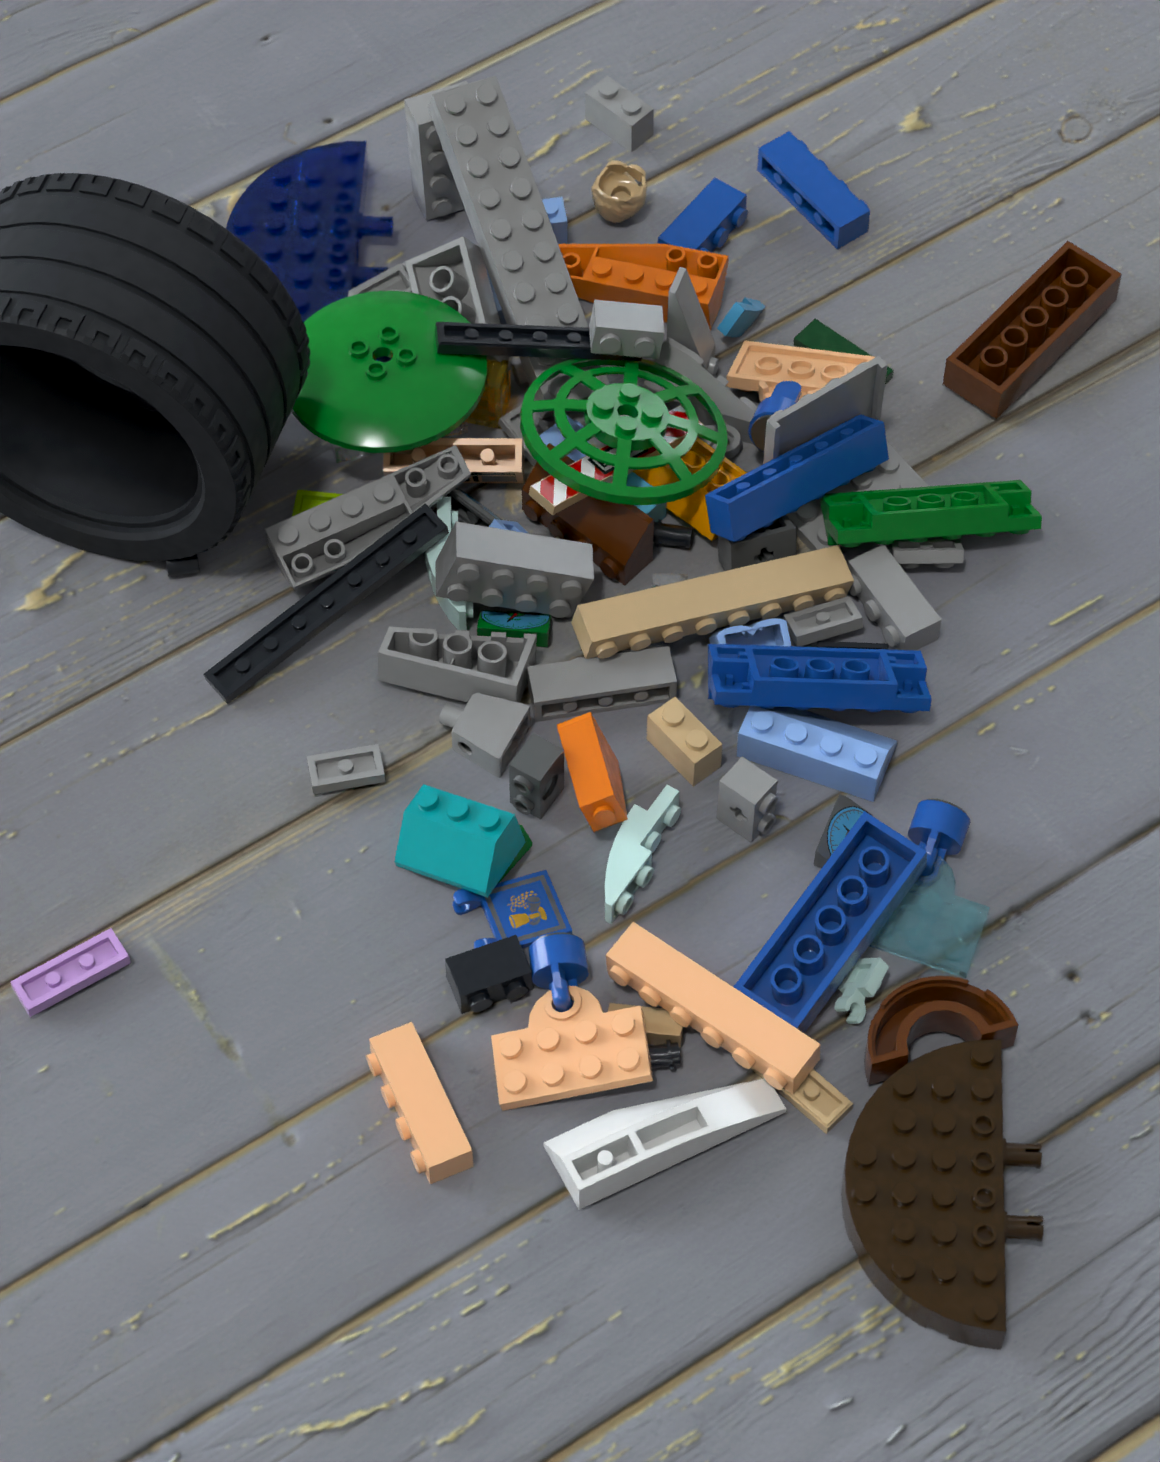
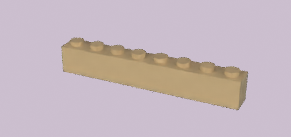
[571,545,854,659]

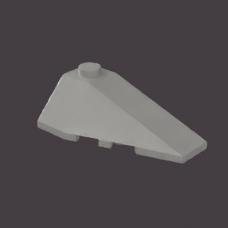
[667,267,719,377]

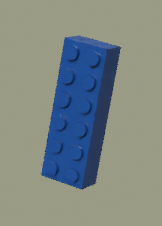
[733,811,927,1033]

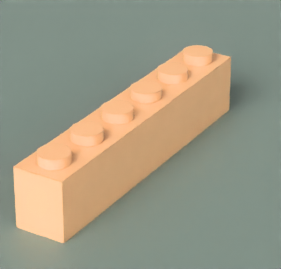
[606,922,820,1094]

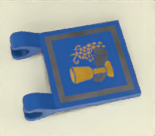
[452,870,572,949]

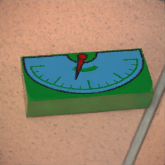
[477,610,551,647]

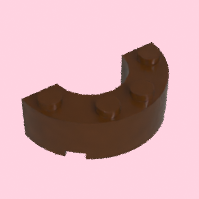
[864,976,1019,1085]

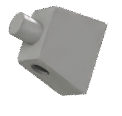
[439,693,531,778]

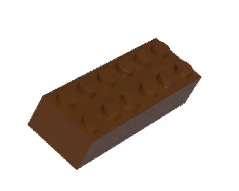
[943,241,1122,419]

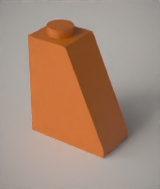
[557,712,628,832]

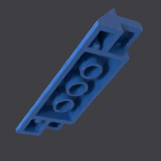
[708,644,932,713]

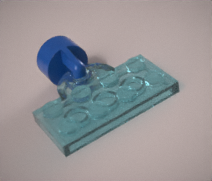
[869,799,990,978]

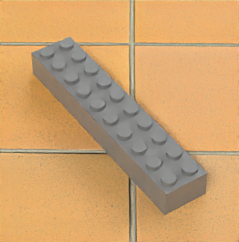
[428,75,610,419]

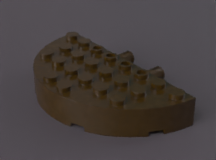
[841,1040,1044,1350]

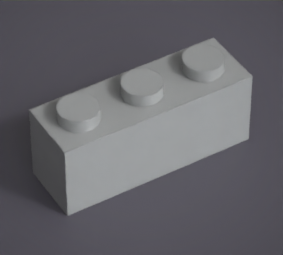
[848,545,941,650]

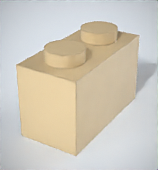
[647,697,722,787]

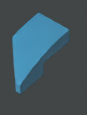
[717,297,765,338]

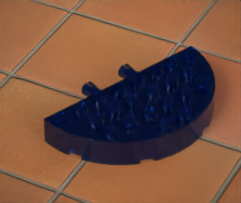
[226,141,394,322]

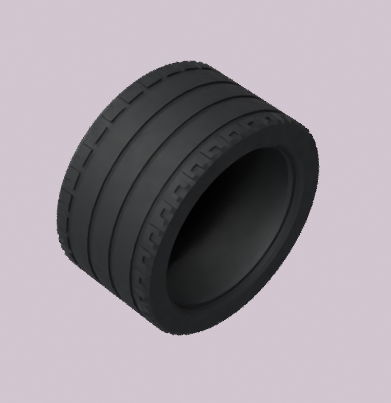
[0,173,311,561]

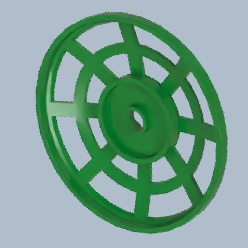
[520,359,728,505]

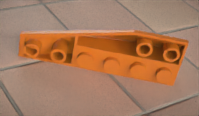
[558,244,729,331]

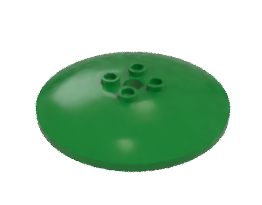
[291,291,488,453]

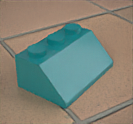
[394,784,526,898]

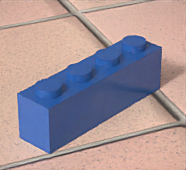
[757,131,870,250]

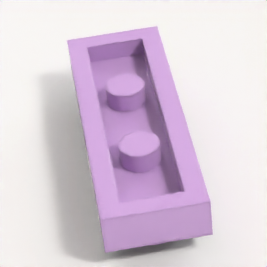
[10,928,131,1017]

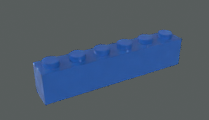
[705,414,889,542]

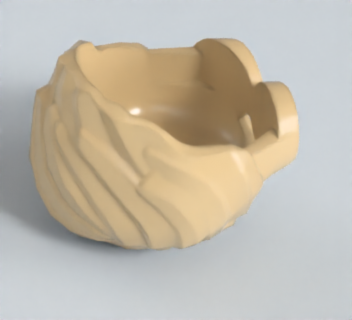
[591,160,647,223]

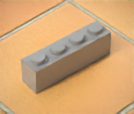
[527,646,677,722]

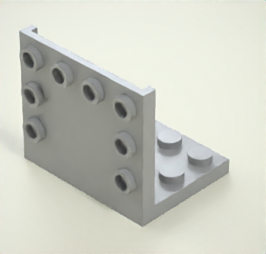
[763,356,928,553]

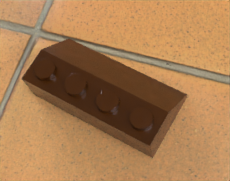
[522,443,654,586]

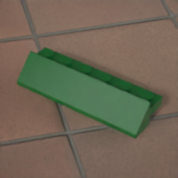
[820,480,1042,547]

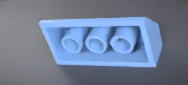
[736,706,897,802]

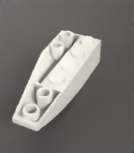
[543,1078,786,1210]

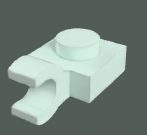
[834,957,889,1024]

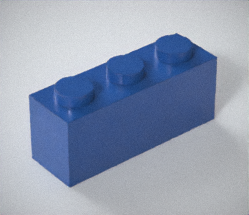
[658,178,748,253]

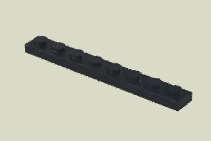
[204,503,449,704]

